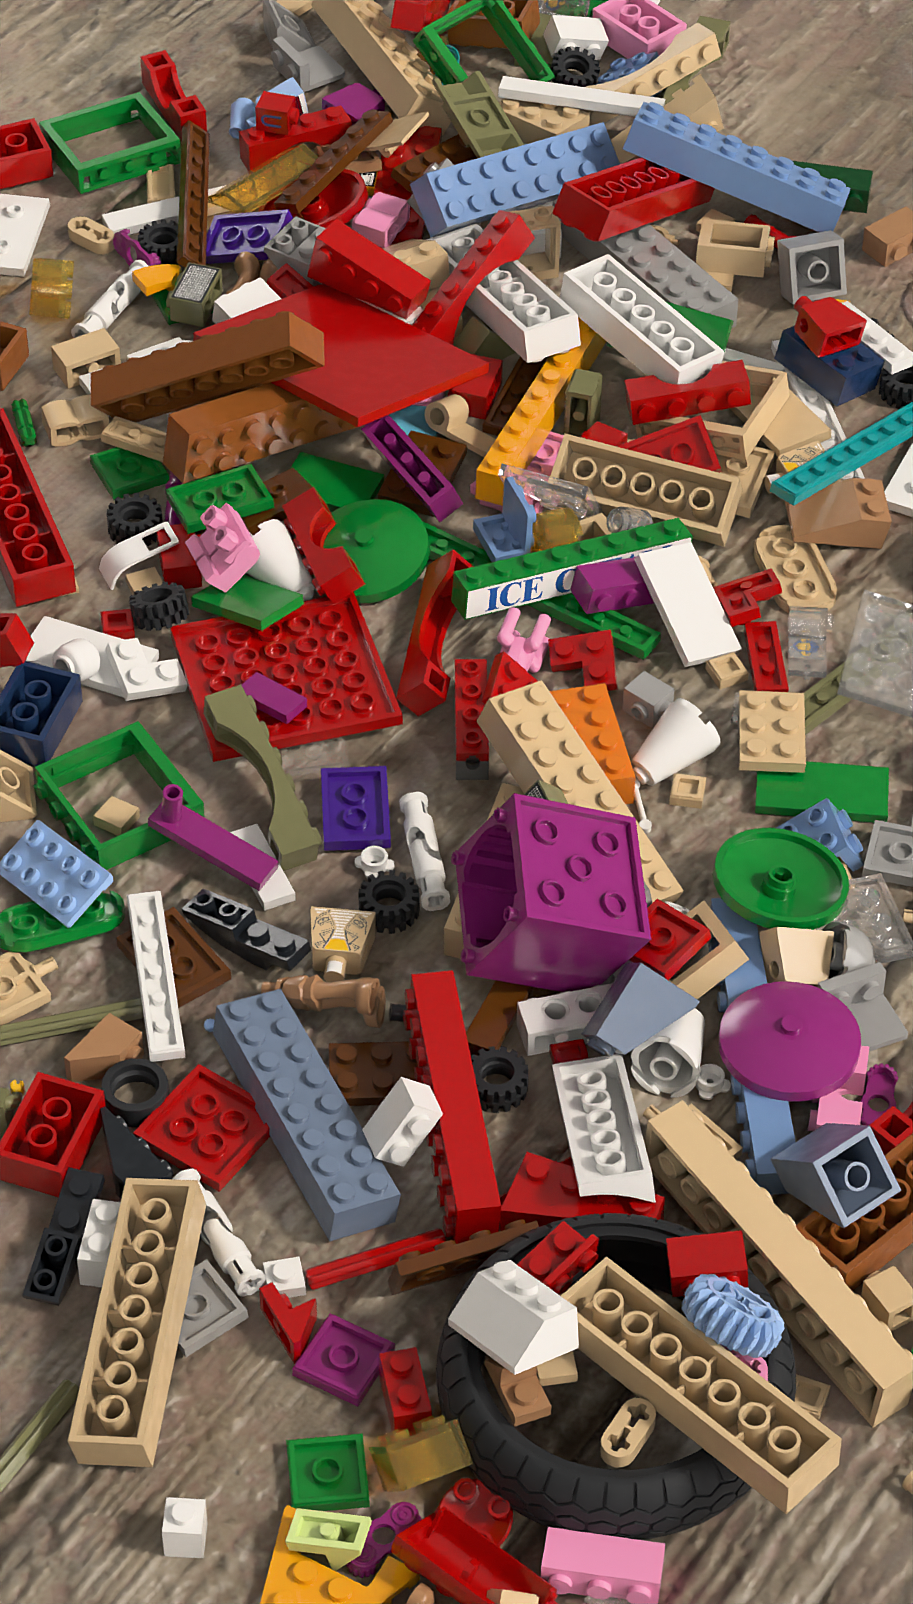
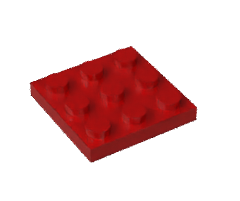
[133,1064,270,1192]

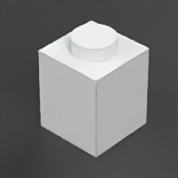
[162,1497,208,1558]

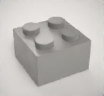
[777,230,847,304]

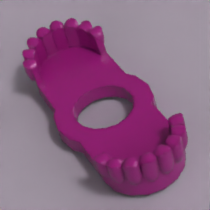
[113,229,161,266]
[860,1063,898,1126]
[346,1502,421,1578]

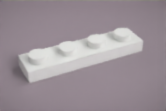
[842,301,913,374]

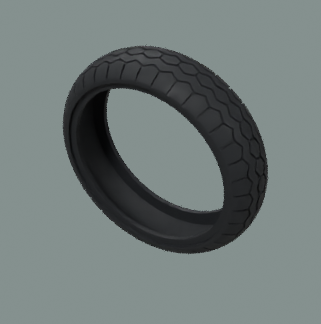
[436,1213,796,1540]

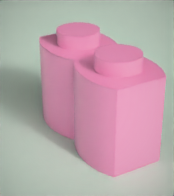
[352,192,410,248]

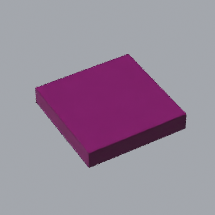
[292,1313,395,1407]

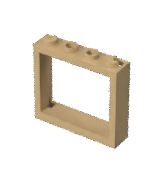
[635,361,789,460]

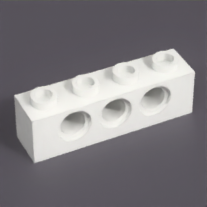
[517,983,613,1056]

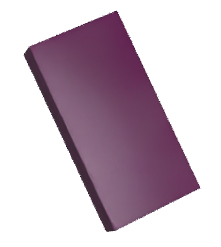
[242,672,307,724]

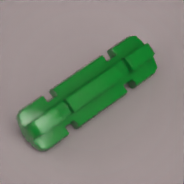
[11,399,37,447]

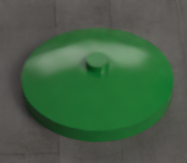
[311,499,430,604]
[712,828,849,930]

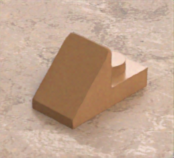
[485,1358,551,1427]

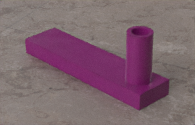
[148,784,279,891]

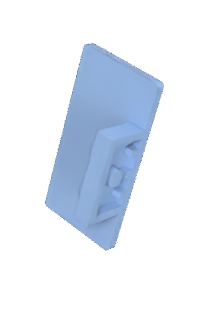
[0,820,113,928]

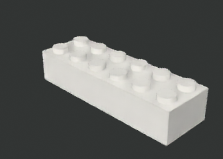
[560,254,724,384]

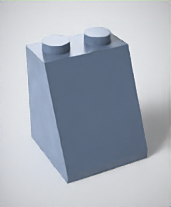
[581,963,700,1056]
[771,1123,901,1228]

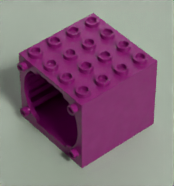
[451,793,651,992]

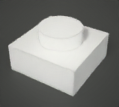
[263,1257,306,1298]

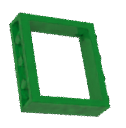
[413,0,555,85]
[39,92,181,194]
[33,721,205,870]

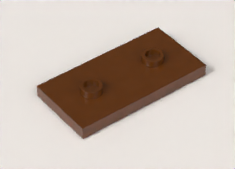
[195,468,320,535]

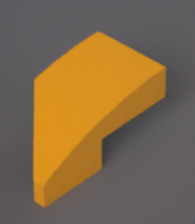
[132,264,182,296]

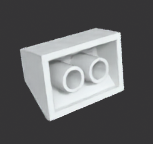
[448,1260,579,1375]

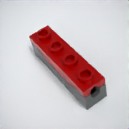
[454,659,489,780]

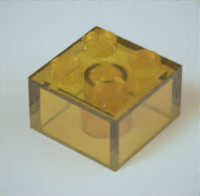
[368,1415,473,1492]

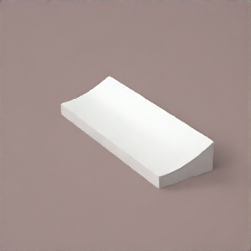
[552,1054,656,1203]

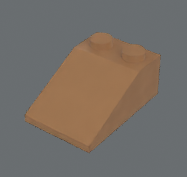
[785,478,892,549]

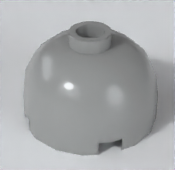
[822,921,875,979]

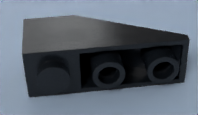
[100,1106,174,1199]

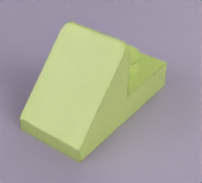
[285,1508,372,1571]

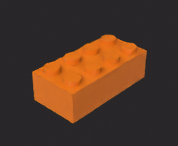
[550,683,635,804]

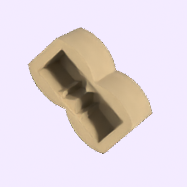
[41,394,109,446]

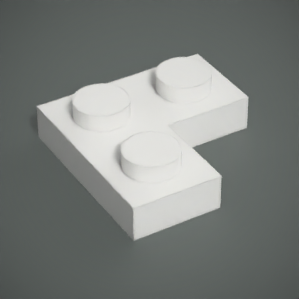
[105,638,187,701]

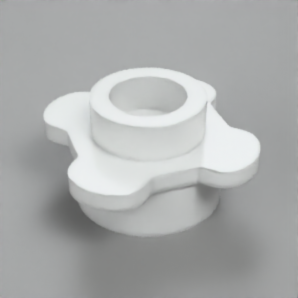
[355,846,394,879]
[695,1064,731,1100]

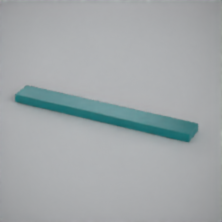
[769,402,913,506]

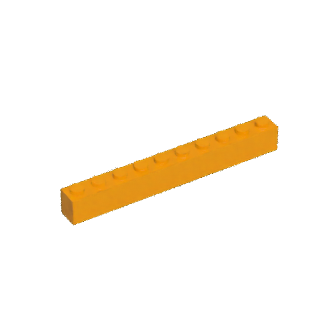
[475,317,607,506]

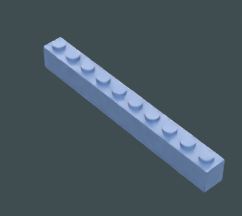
[708,898,796,1195]

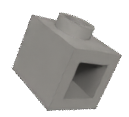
[623,671,674,729]

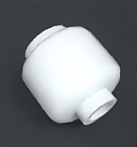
[52,638,100,682]

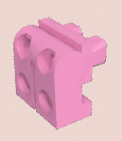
[185,503,260,593]

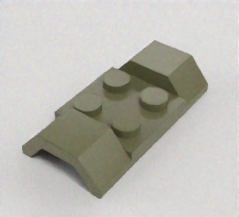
[432,71,524,158]

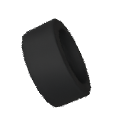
[101,1058,169,1127]

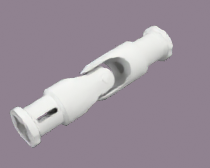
[71,260,148,338]
[399,792,450,911]
[172,1169,266,1297]

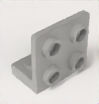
[818,962,908,1052]

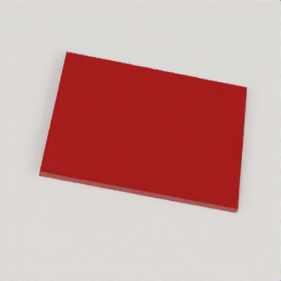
[193,284,489,428]

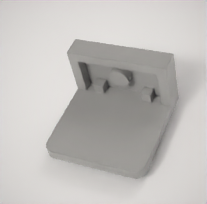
[271,36,345,92]

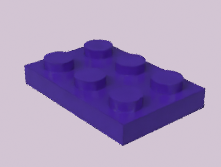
[206,209,293,264]
[321,766,391,851]

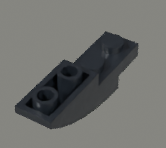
[182,888,311,971]
[22,1167,105,1306]

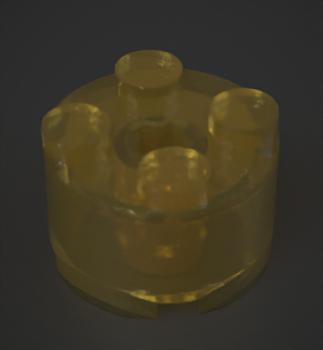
[29,258,74,319]
[531,506,583,552]

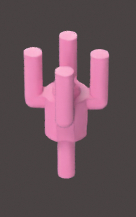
[497,607,551,673]

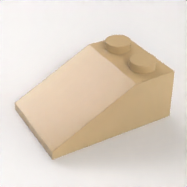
[382,239,450,290]

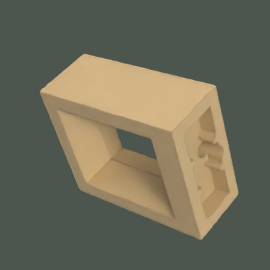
[510,206,561,280]
[696,219,775,278]
[668,901,749,999]

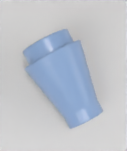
[229,98,256,139]

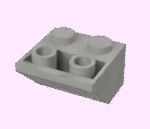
[264,217,326,286]

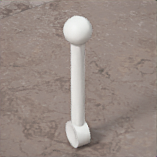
[634,778,652,834]

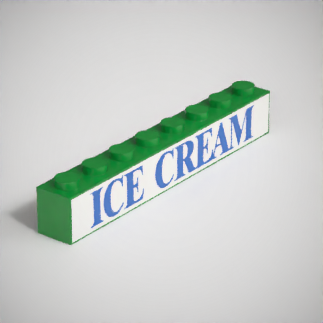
[451,518,693,620]

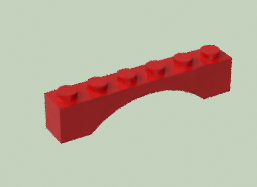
[412,210,535,345]
[396,549,474,717]

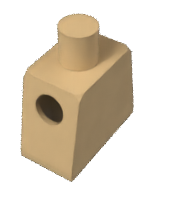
[759,927,834,987]

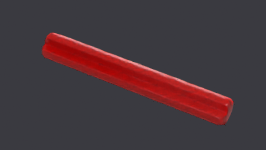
[306,1228,446,1290]

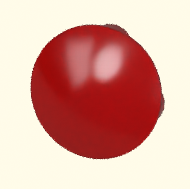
[438,1478,513,1547]

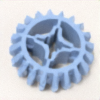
[681,1274,785,1358]

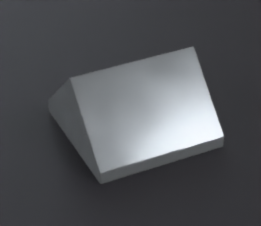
[263,0,316,52]

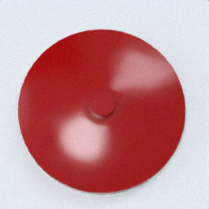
[258,169,368,228]

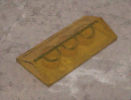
[208,143,319,213]

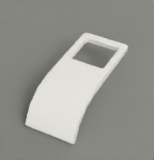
[99,522,179,590]

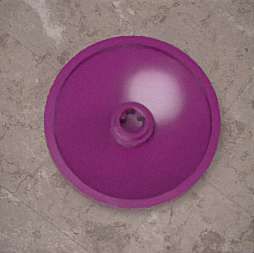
[719,981,861,1101]

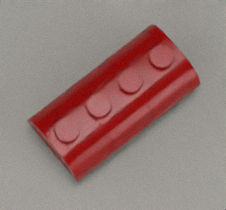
[391,1506,558,1604]

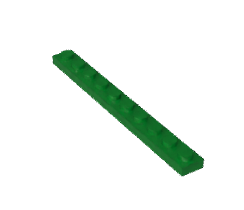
[423,521,661,660]

